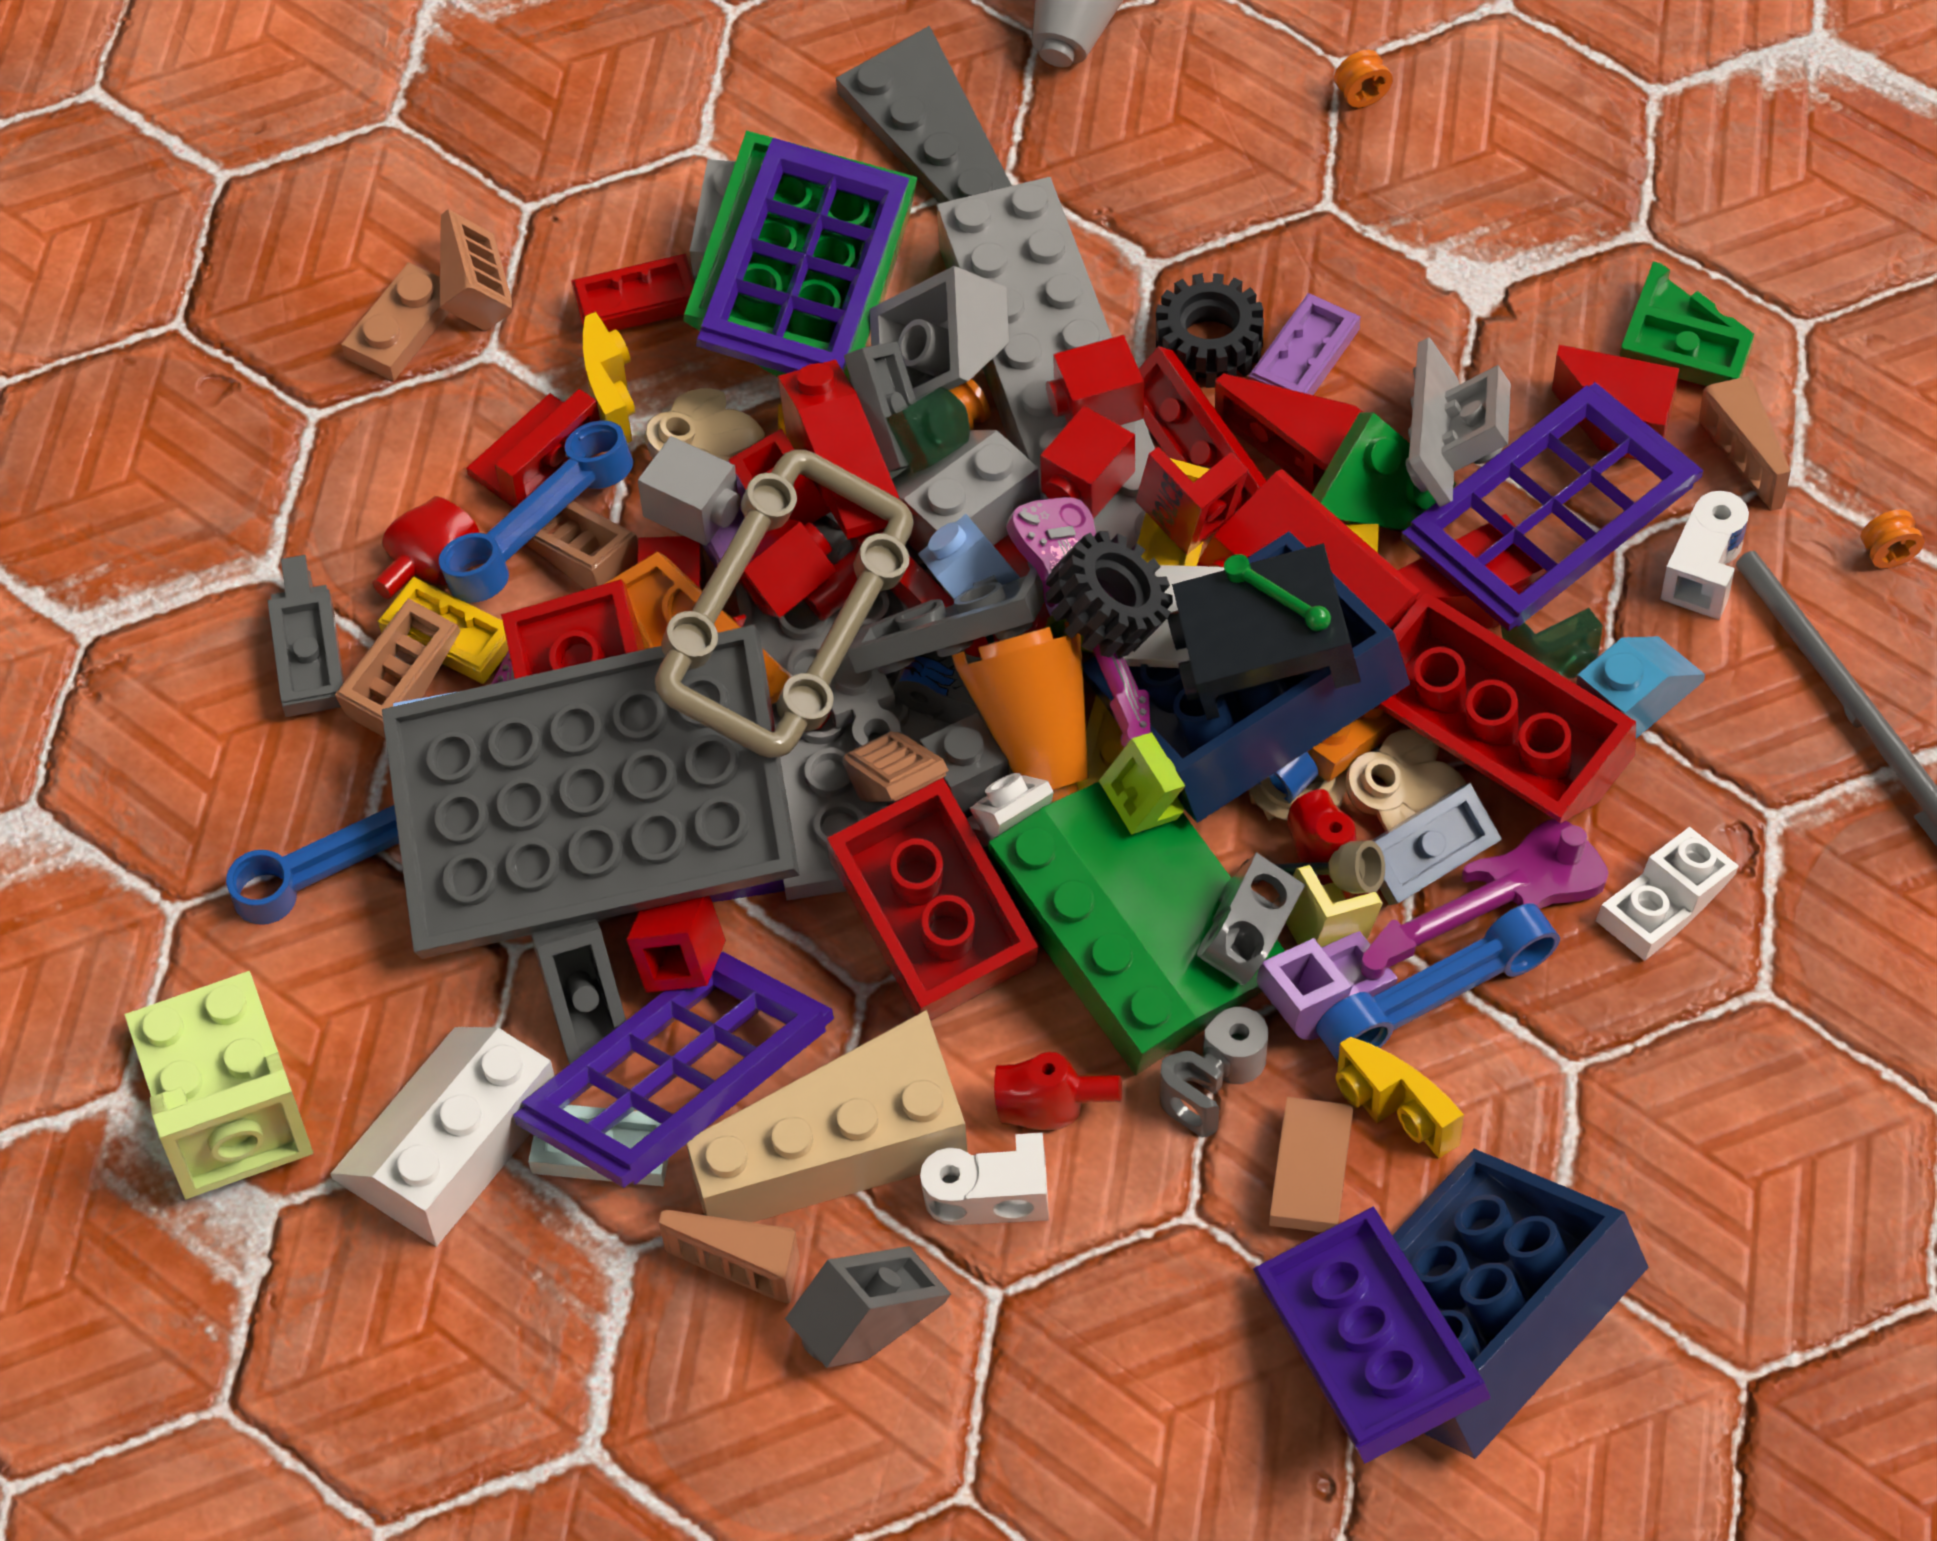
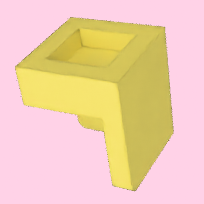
[1286,865,1383,948]

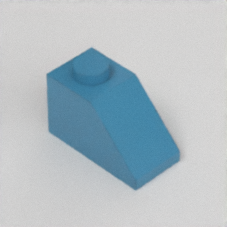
[1576,636,1705,739]

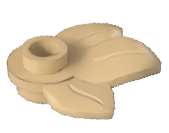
[644,388,765,462]
[1346,729,1467,832]

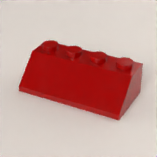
[1377,591,1636,823]

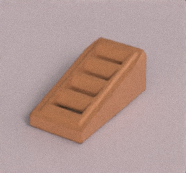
[440,209,512,331]
[1699,376,1791,511]
[526,501,638,590]
[335,598,460,738]
[842,732,949,802]
[659,1210,800,1303]

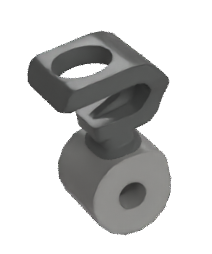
[1160,1007,1268,1137]

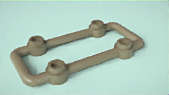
[655,450,914,758]

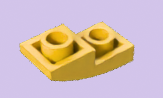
[583,312,635,443]
[1336,1037,1464,1159]

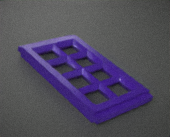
[696,138,910,373]
[1401,382,1703,631]
[513,952,834,1188]

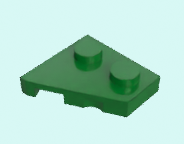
[1620,261,1755,386]
[1312,412,1457,532]

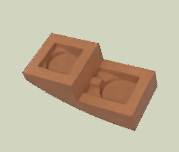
[1269,1097,1354,1232]

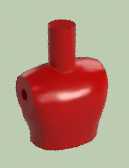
[372,496,480,599]
[1287,789,1368,900]
[994,1051,1122,1130]

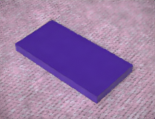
[1253,1206,1491,1464]

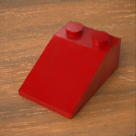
[501,579,645,679]

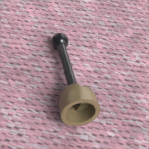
[1240,840,1385,894]

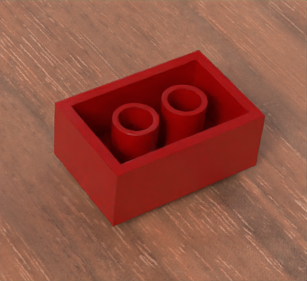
[827,778,1038,1021]

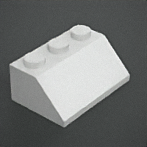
[330,1027,554,1247]

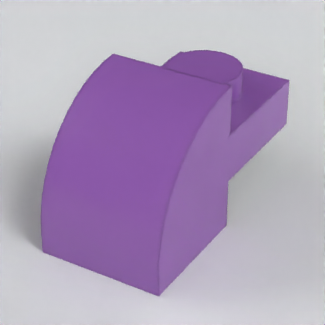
[1257,931,1398,1040]

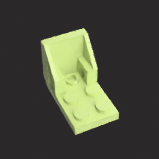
[124,971,314,1200]

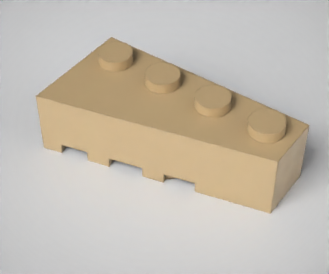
[687,1010,968,1222]

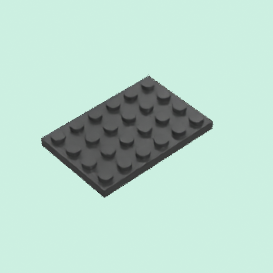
[382,625,800,959]

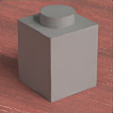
[638,436,741,546]

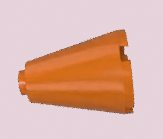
[952,622,1089,803]

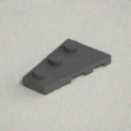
[847,562,1045,674]

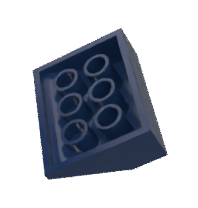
[1082,531,1410,823]
[1392,1148,1649,1459]

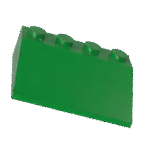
[683,130,918,380]
[987,782,1285,1076]

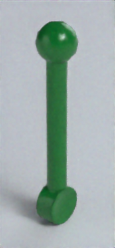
[1224,554,1331,632]

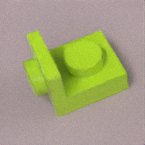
[1099,732,1185,834]

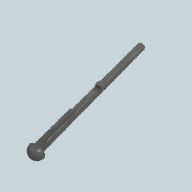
[1736,551,1937,846]

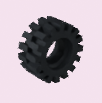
[1156,273,1264,388]
[1045,531,1173,658]

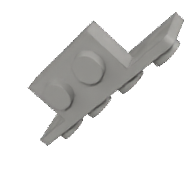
[1406,337,1511,507]

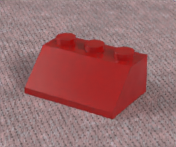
[1197,469,1421,631]

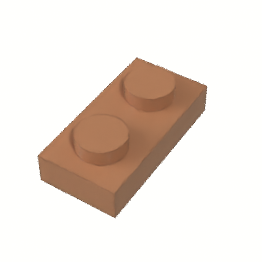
[342,262,449,381]

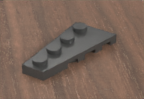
[836,26,1012,203]

